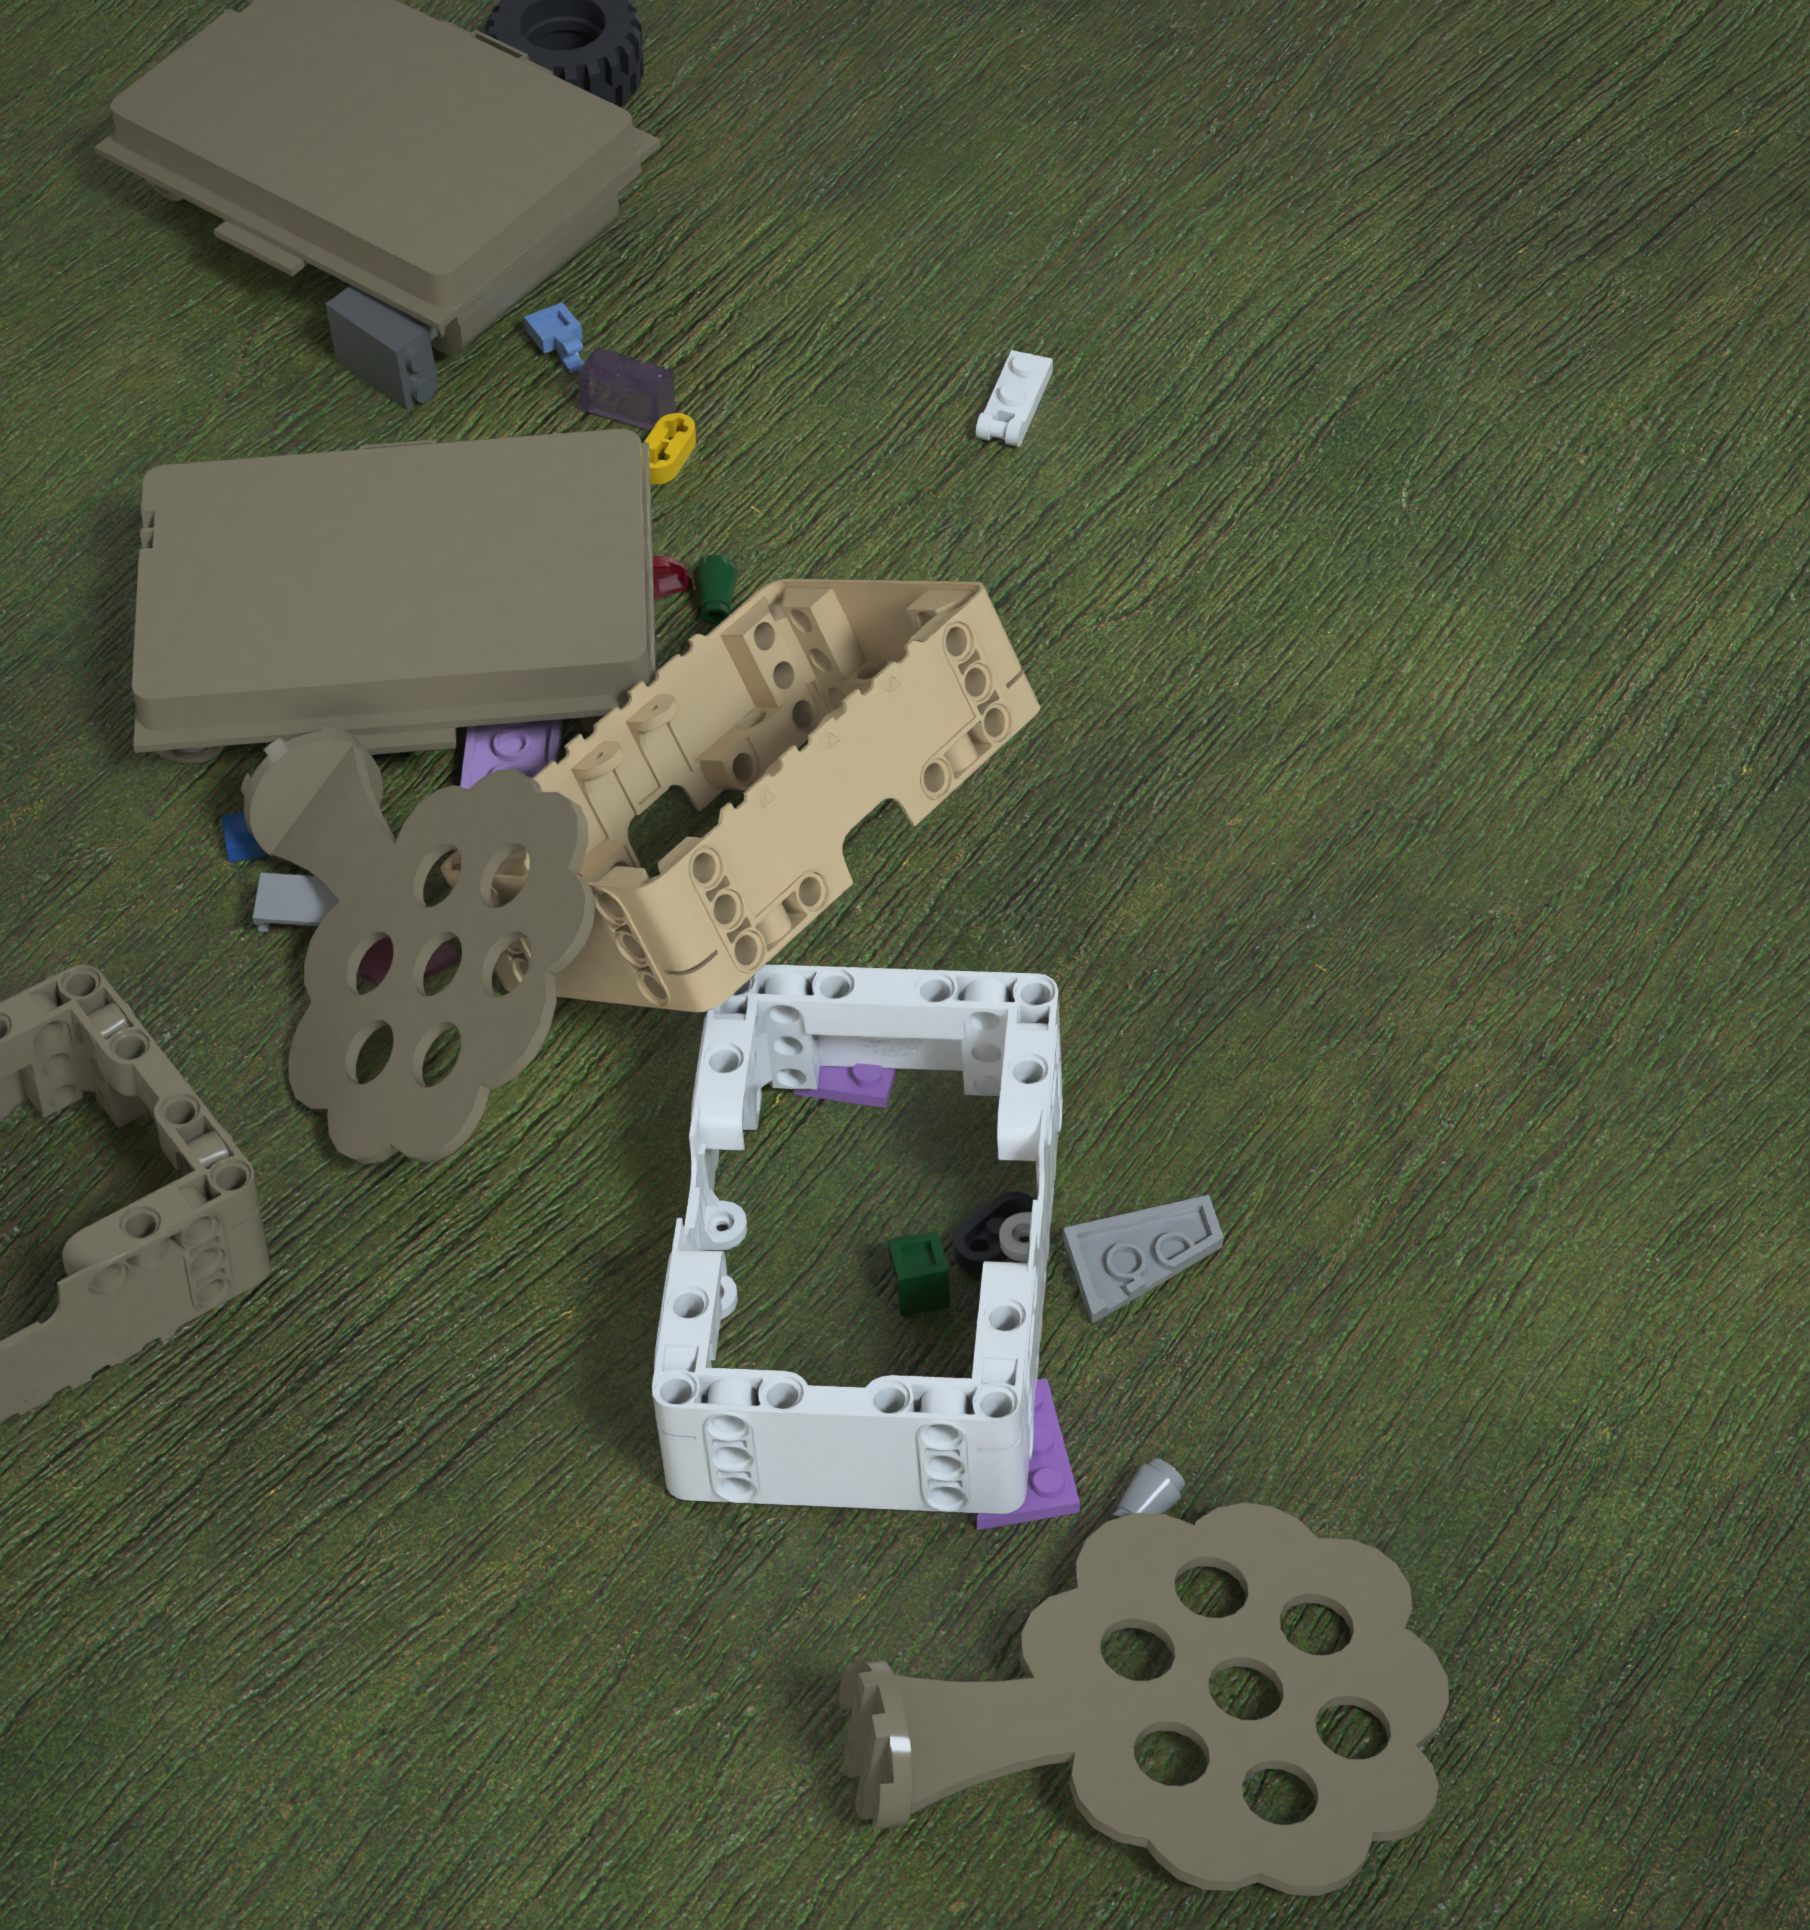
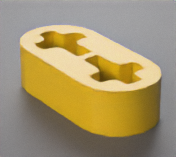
[644,413,696,485]

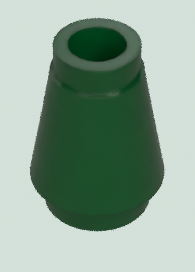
[693,554,738,625]

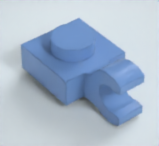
[524,302,585,373]

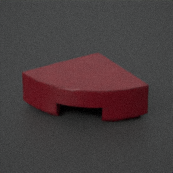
[653,556,694,599]

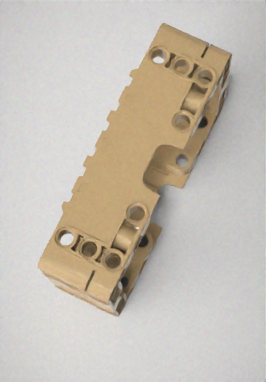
[440,579,1040,1012]

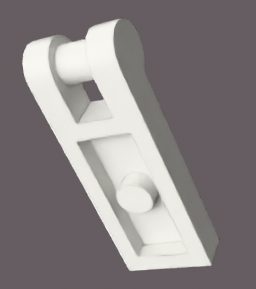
[976,350,1053,447]

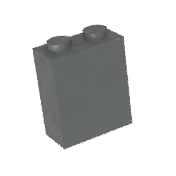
[325,285,439,410]

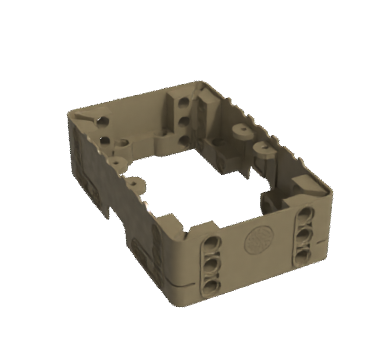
[0,965,270,1429]

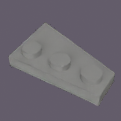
[1063,1195,1224,1324]

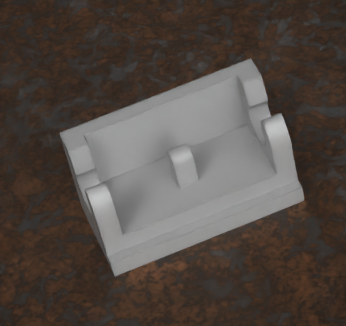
[252,872,339,932]

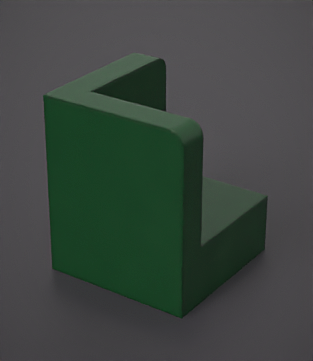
[888,1231,950,1316]

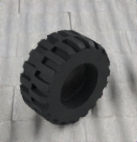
[484,0,644,107]

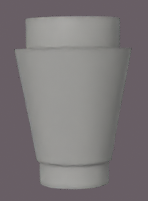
[1111,1458,1185,1520]

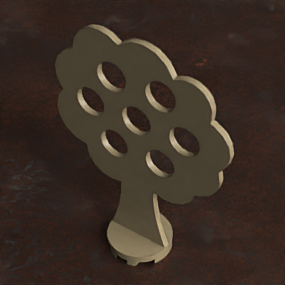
[241,726,596,1164]
[840,1503,1449,1896]

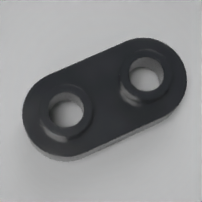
[954,1191,1034,1273]

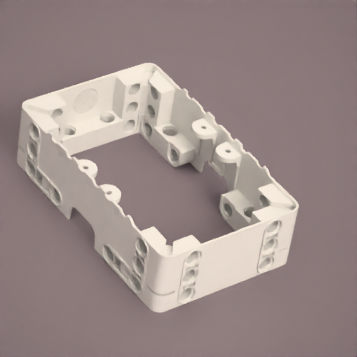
[652,964,1063,1514]

